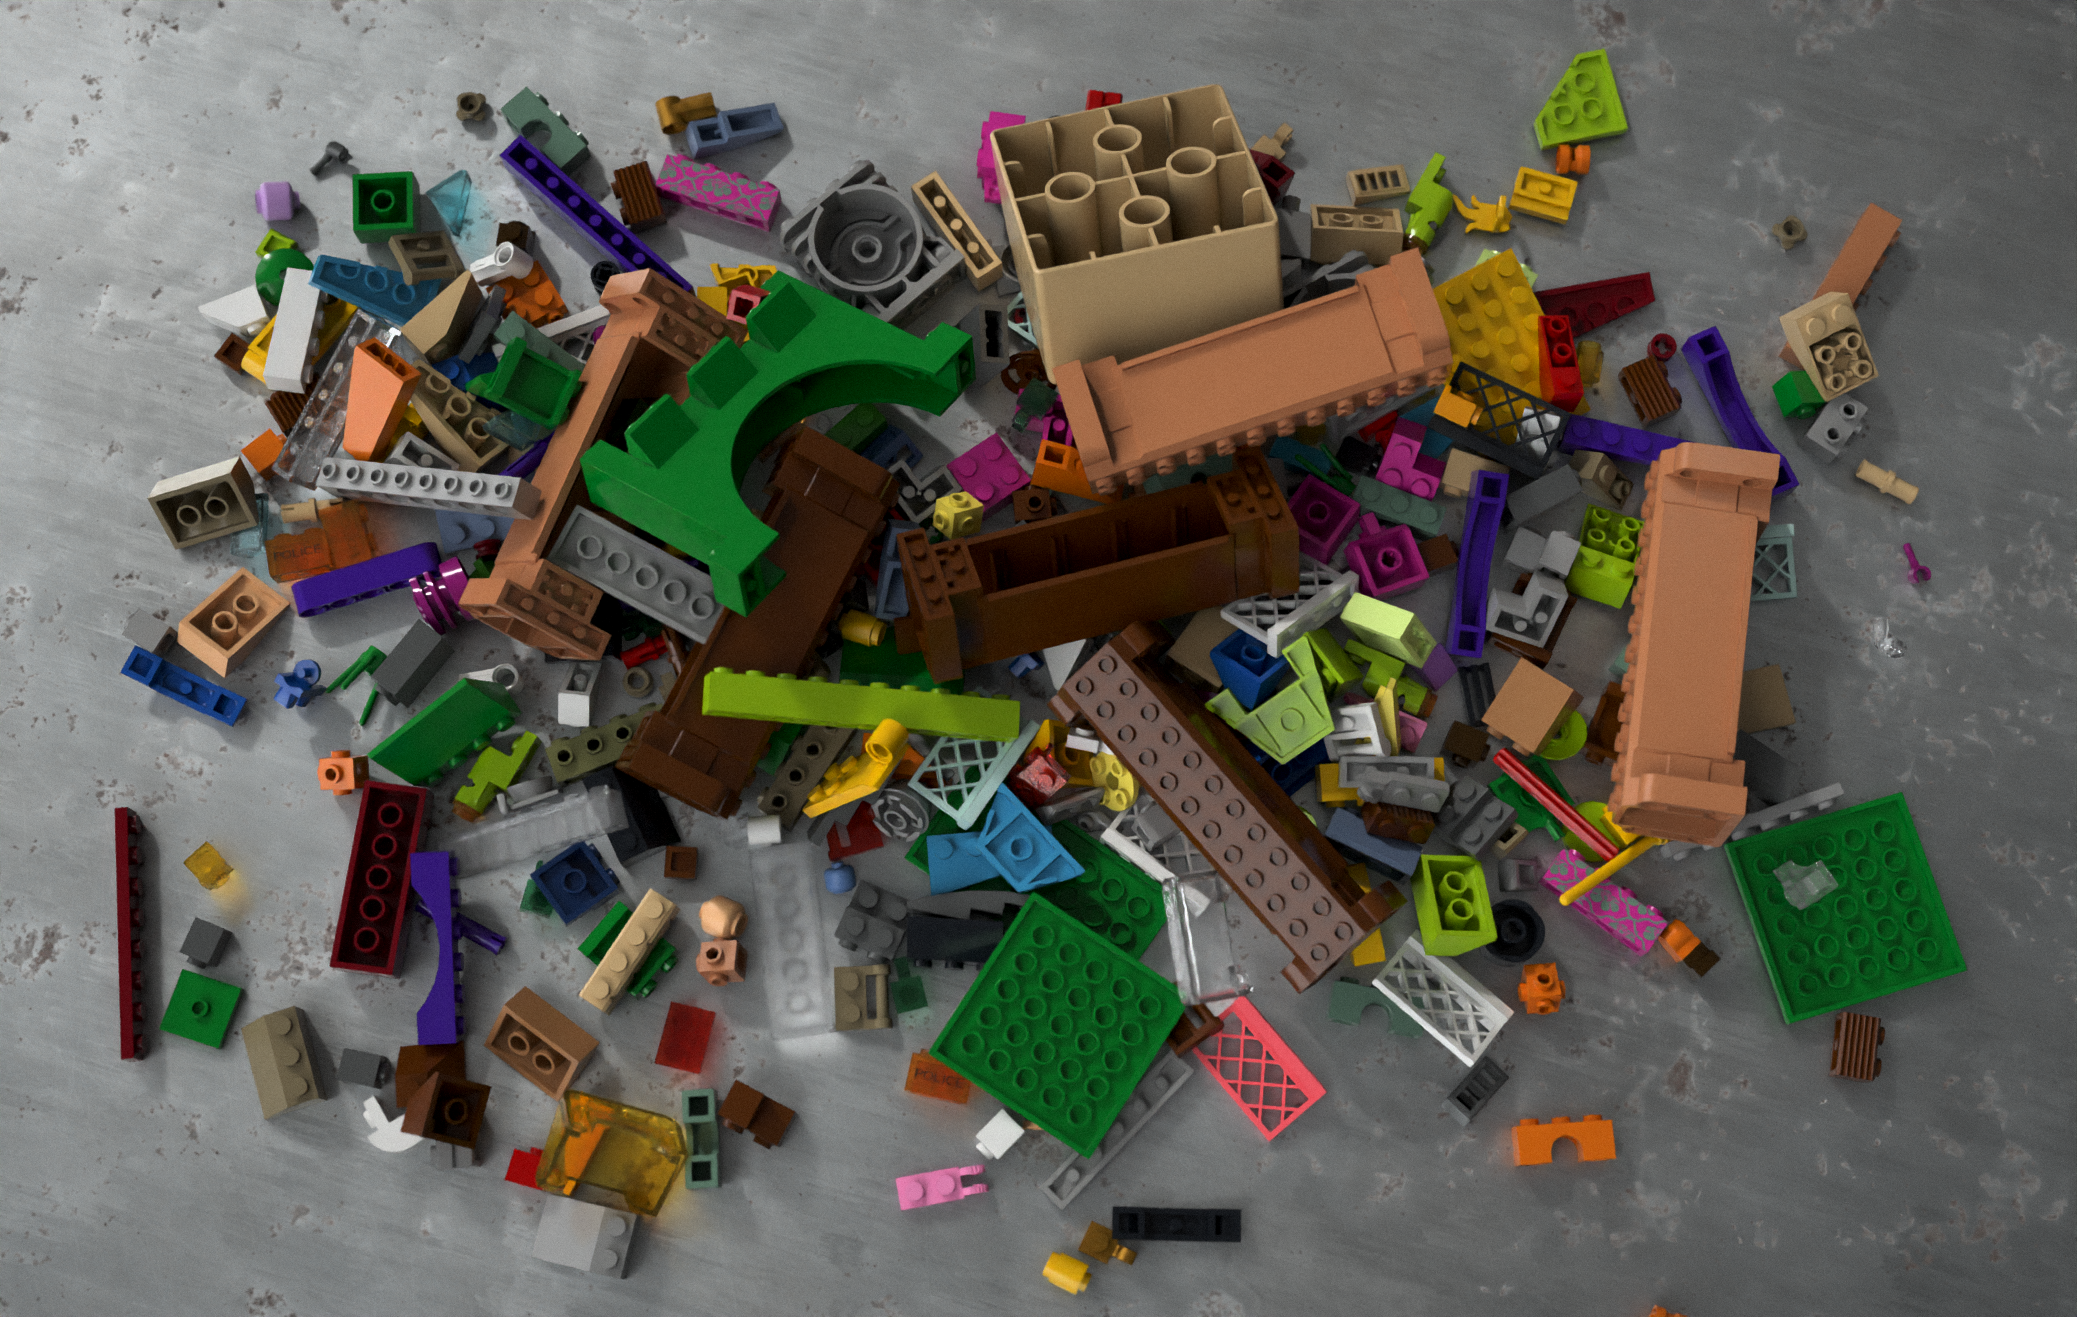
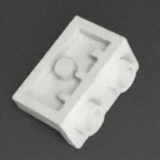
[1514,406,1564,475]

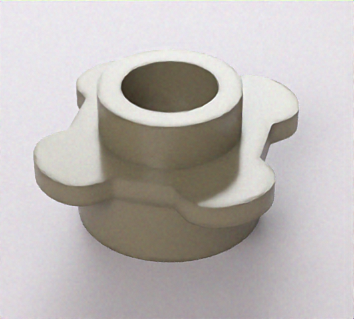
[456,92,486,121]
[1772,215,1808,249]

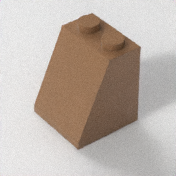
[1481,657,1584,757]

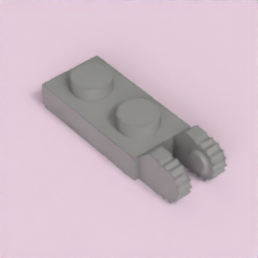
[1357,770,1450,813]

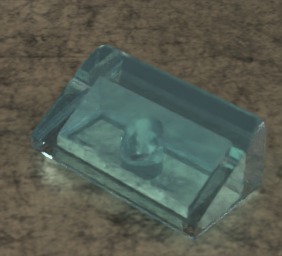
[230,493,269,558]

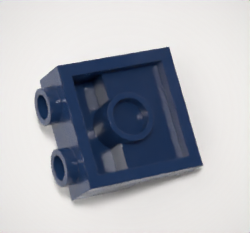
[530,839,621,927]

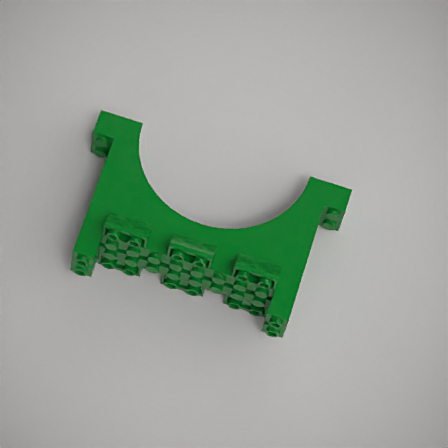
[580,270,976,617]

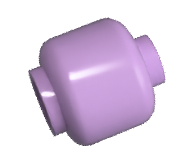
[255,181,300,221]

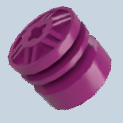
[409,556,475,636]

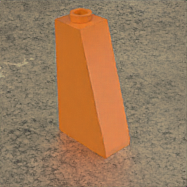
[342,337,422,462]

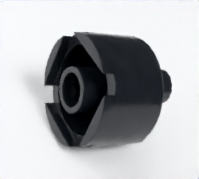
[1479,899,1545,967]

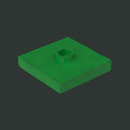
[159,969,244,1050]

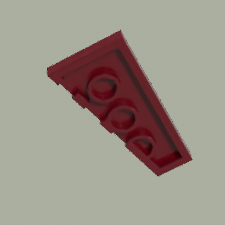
[1533,272,1655,338]

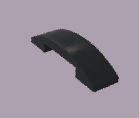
[1112,1206,1241,1242]

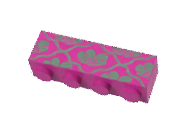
[655,154,782,232]
[1538,848,1668,957]

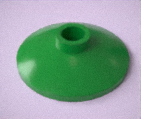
[255,248,314,307]

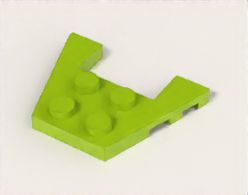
[1204,634,1335,765]

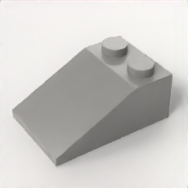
[531,1193,642,1279]

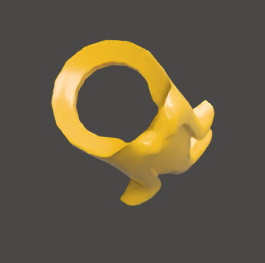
[1453,194,1513,234]

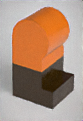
[1657,919,1721,981]

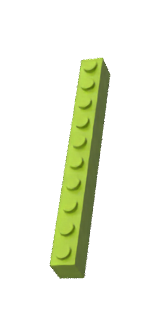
[702,668,1020,743]

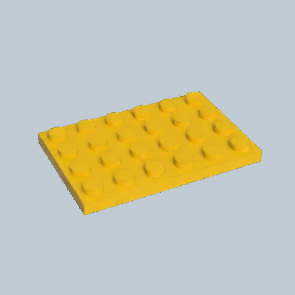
[1433,248,1591,462]

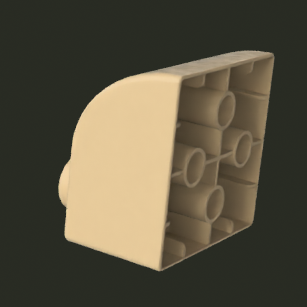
[990,84,1284,385]

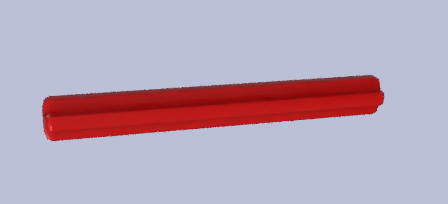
[1493,748,1619,862]

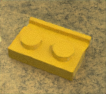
[1508,166,1578,225]

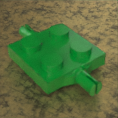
[1487,747,1575,842]

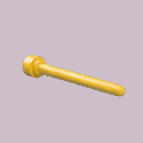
[1559,836,1672,906]

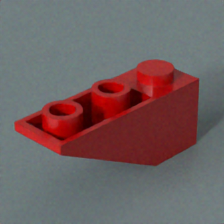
[1538,315,1584,412]

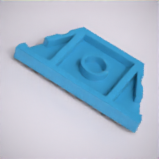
[976,783,1085,893]

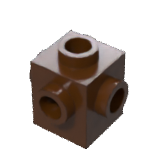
[1012,485,1057,526]

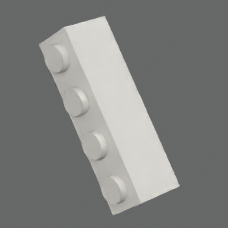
[263,268,331,394]

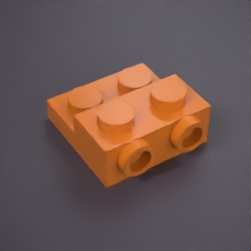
[486,260,568,329]

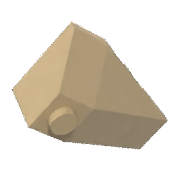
[410,359,521,473]

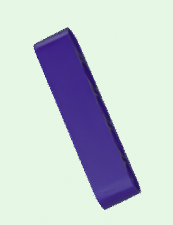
[291,542,442,618]

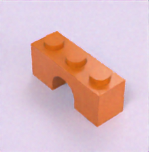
[1511,1114,1616,1166]

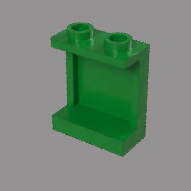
[483,336,582,430]
[578,901,680,1001]

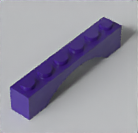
[1681,326,1800,503]
[1557,414,1692,465]
[1445,470,1509,658]
[410,850,467,1045]

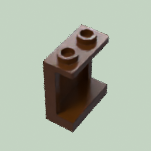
[1487,573,1578,670]
[1578,680,1626,767]

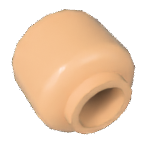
[699,895,748,940]

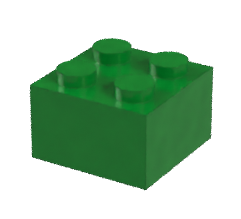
[352,171,420,244]

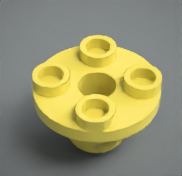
[1089,752,1143,811]

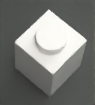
[975,1109,1025,1161]

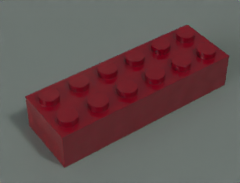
[329,780,434,979]

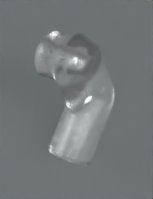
[1873,617,1907,658]

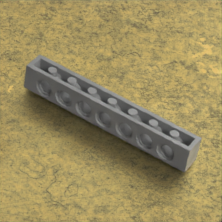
[316,457,541,520]

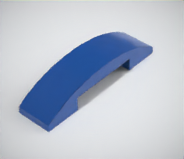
[120,645,248,727]

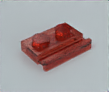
[654,1001,717,1075]

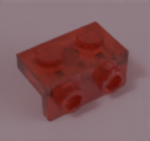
[1005,742,1071,812]

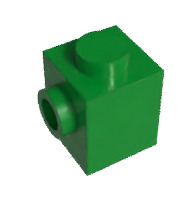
[1772,371,1825,420]

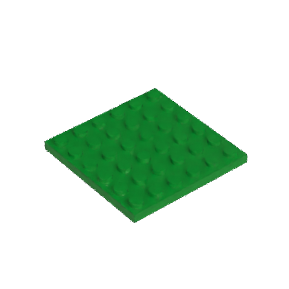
[1724,792,1967,1025]
[927,891,1192,1160]

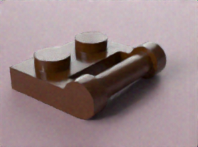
[1165,976,1225,1059]

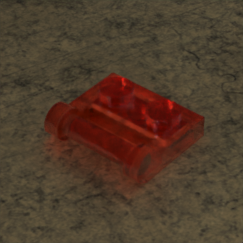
[826,800,884,862]

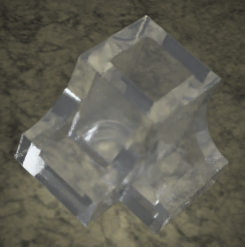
[1773,860,1839,910]

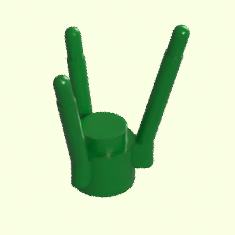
[1287,443,1356,497]
[325,645,388,726]

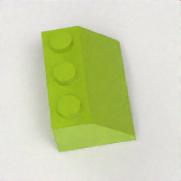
[1410,854,1497,956]

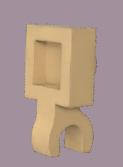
[1251,122,1293,162]

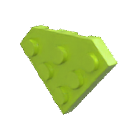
[1533,48,1628,151]

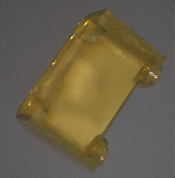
[535,1089,688,1217]

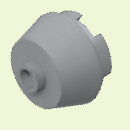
[871,779,932,842]

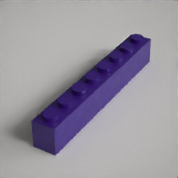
[500,135,696,297]

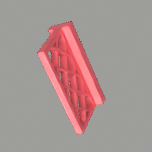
[1192,994,1327,1142]

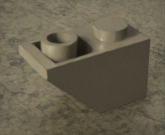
[1569,449,1634,510]

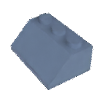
[1324,806,1423,885]

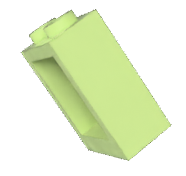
[1340,592,1437,669]

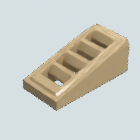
[1345,164,1411,206]

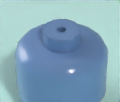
[824,861,856,894]

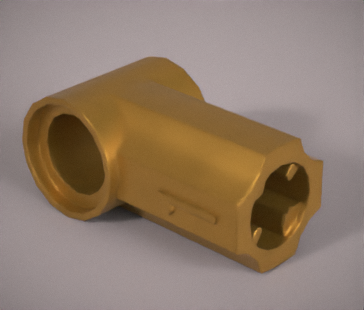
[655,92,717,135]

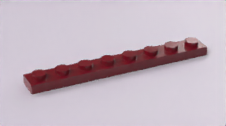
[114,807,147,1062]

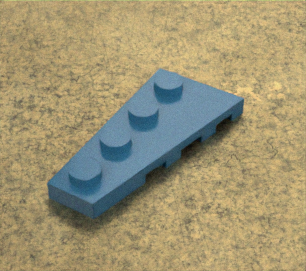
[308,254,442,327]

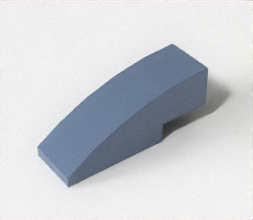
[685,103,784,159]
[875,518,920,620]

